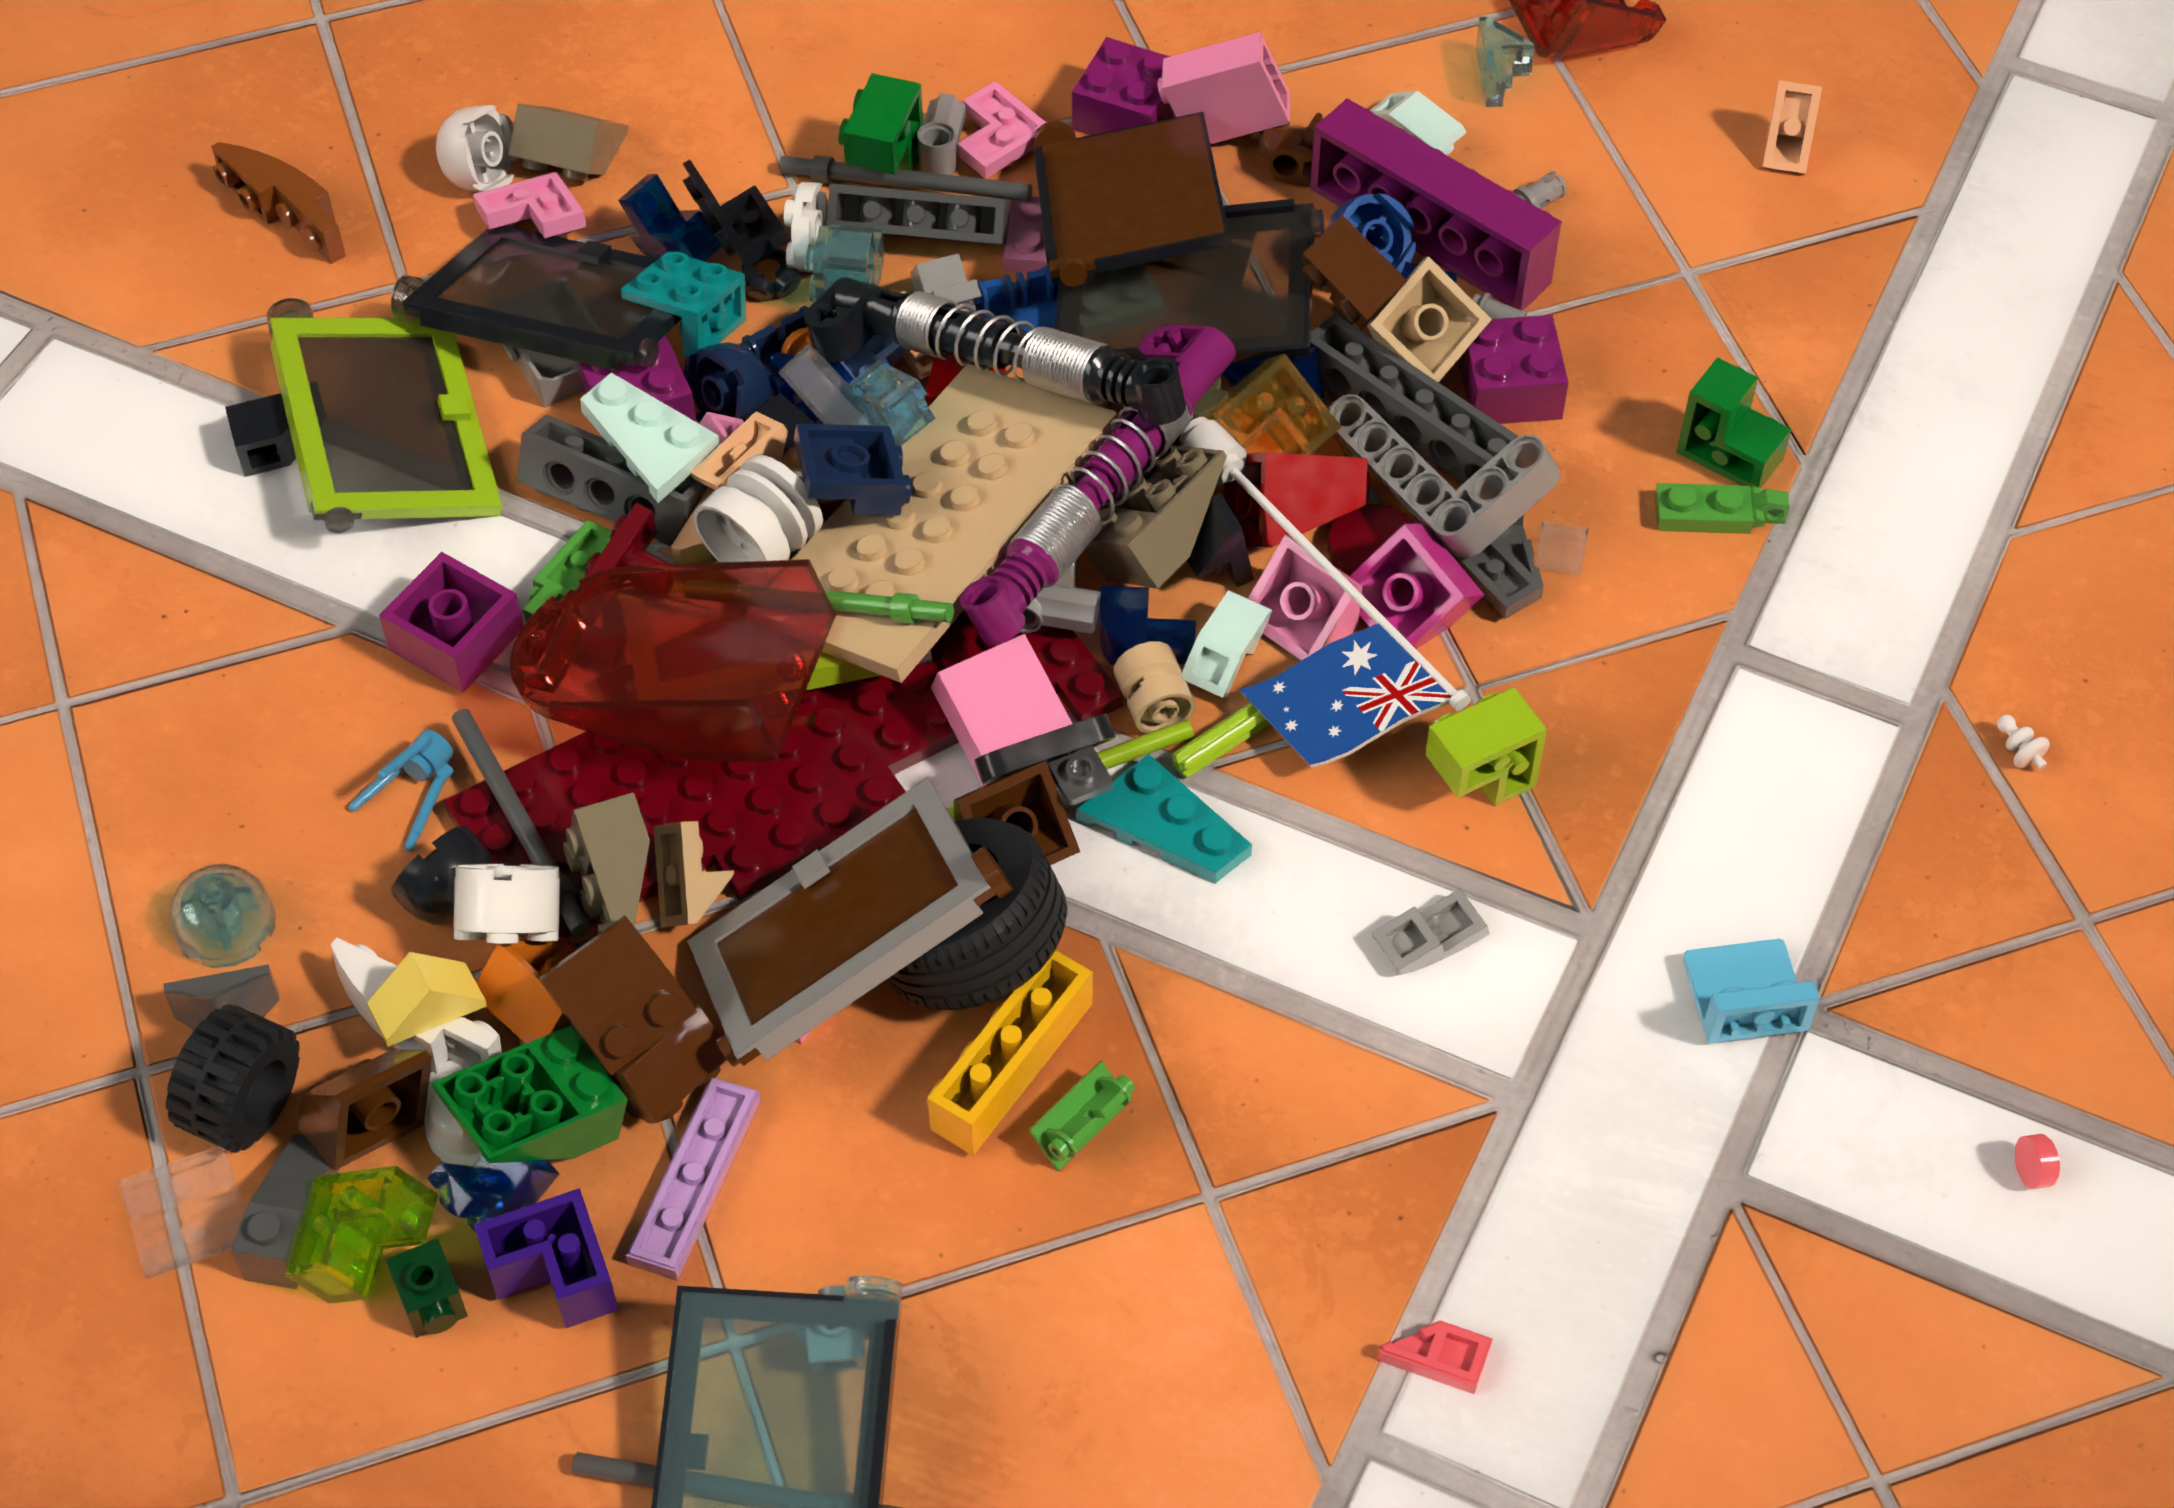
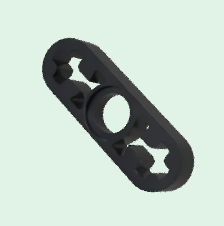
[974,714,1116,784]

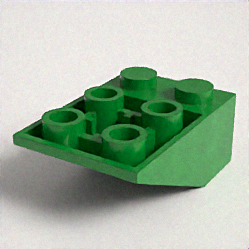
[432,1026,628,1164]

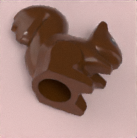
[1248,113,1323,185]

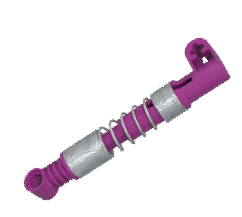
[960,325,1236,645]

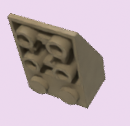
[1085,445,1227,589]
[563,792,650,933]

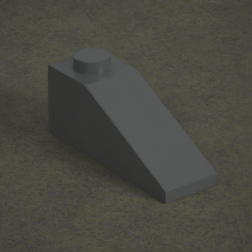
[231,1134,339,1289]

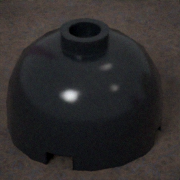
[391,825,493,925]

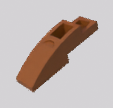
[211,142,346,264]

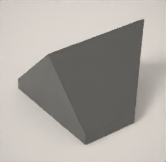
[163,964,280,1030]

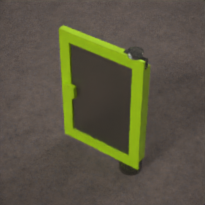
[266,298,503,533]

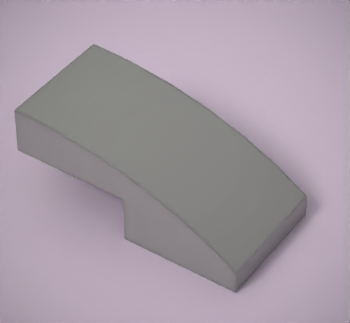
[1372,888,1490,975]

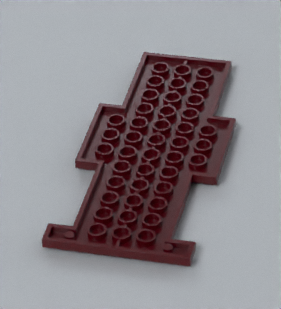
[443,610,1123,940]

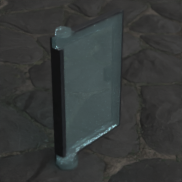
[651,1276,902,1508]

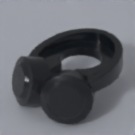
[741,249,802,301]

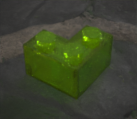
[285,1166,439,1303]

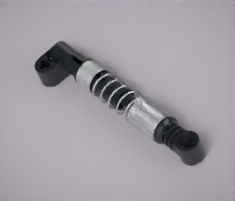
[804,277,1186,425]

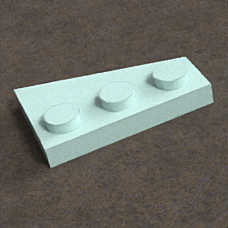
[580,373,719,503]

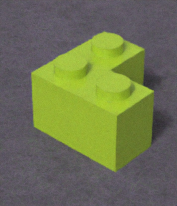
[1425,687,1547,806]

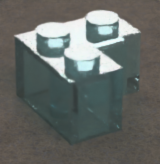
[806,225,885,311]

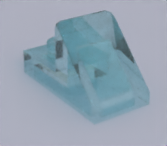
[1476,17,1535,107]

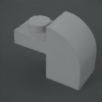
[910,253,981,313]

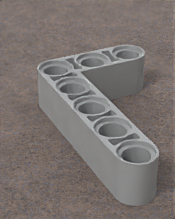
[1327,394,1560,559]

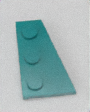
[1076,754,1252,884]

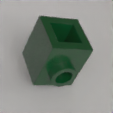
[385,1238,468,1338]

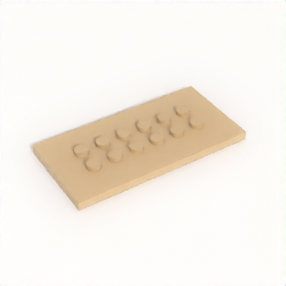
[746,364,1119,683]

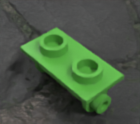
[1028,1061,1135,1171]

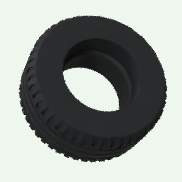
[888,818,1068,1011]

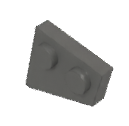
[1450,515,1544,619]

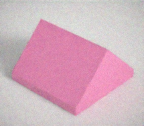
[1248,535,1363,661]

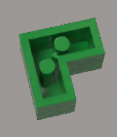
[838,73,923,175]
[1676,357,1791,488]

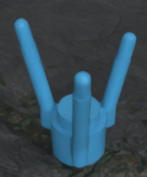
[348,729,454,851]

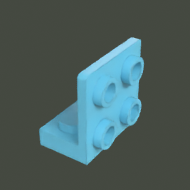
[1683,938,1820,1044]

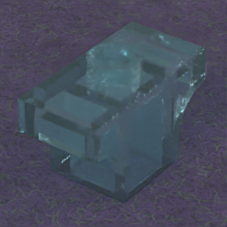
[843,360,936,446]

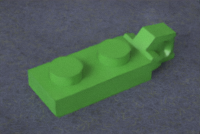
[1655,483,1789,534]
[522,520,611,633]

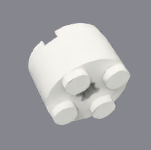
[454,864,560,944]

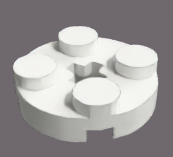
[784,182,828,272]

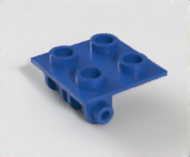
[974,266,1059,336]

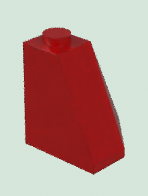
[1224,452,1371,548]

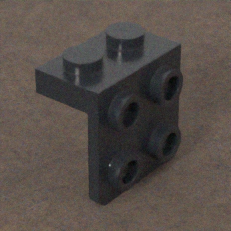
[682,159,791,267]

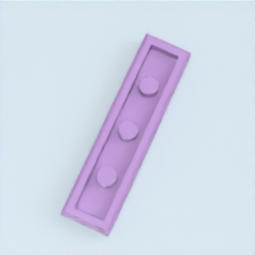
[626,1078,761,1281]

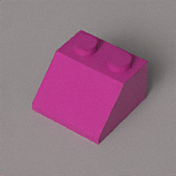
[1349,523,1485,649]

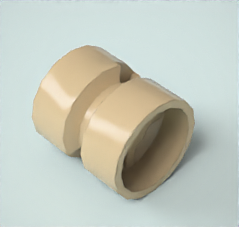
[1114,641,1195,734]

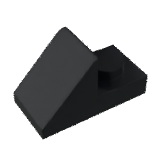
[1186,493,1254,588]

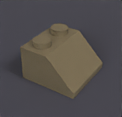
[508,103,629,181]

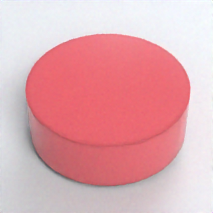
[2015,1133,2060,1189]

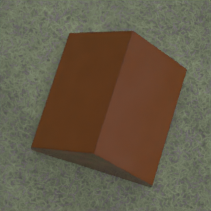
[954,760,1080,866]

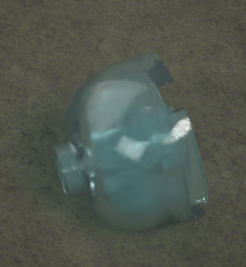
[169,863,276,968]

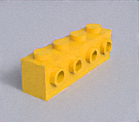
[927,950,1093,1156]

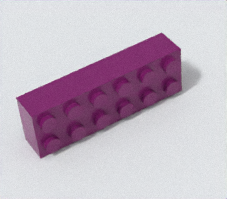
[1310,98,1562,311]

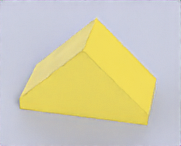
[367,952,487,1047]

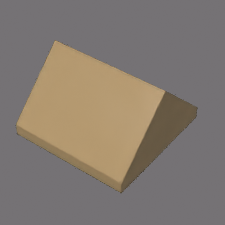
[1367,256,1492,382]

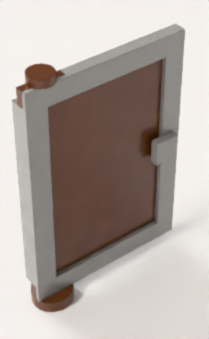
[687,777,1014,1067]

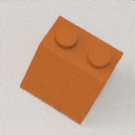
[476,936,581,1045]

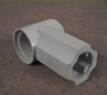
[917,93,966,175]
[1020,584,1101,634]

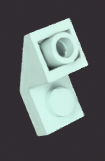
[1370,91,1467,155]
[1181,590,1273,698]

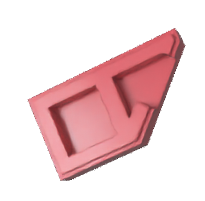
[1377,1320,1493,1394]

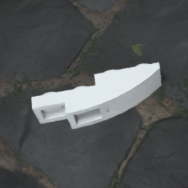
[330,937,502,1073]

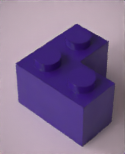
[474,1188,619,1328]

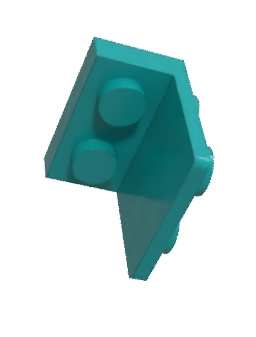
[621,252,746,358]

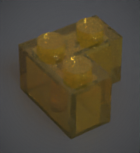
[1200,354,1342,455]

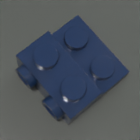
[794,424,911,516]

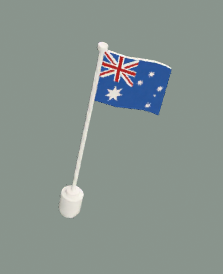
[1179,417,1471,768]

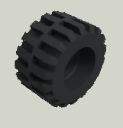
[166,1004,300,1153]

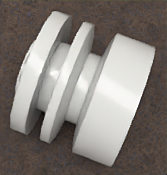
[693,454,823,583]

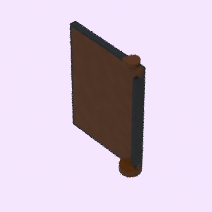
[1033,112,1231,287]

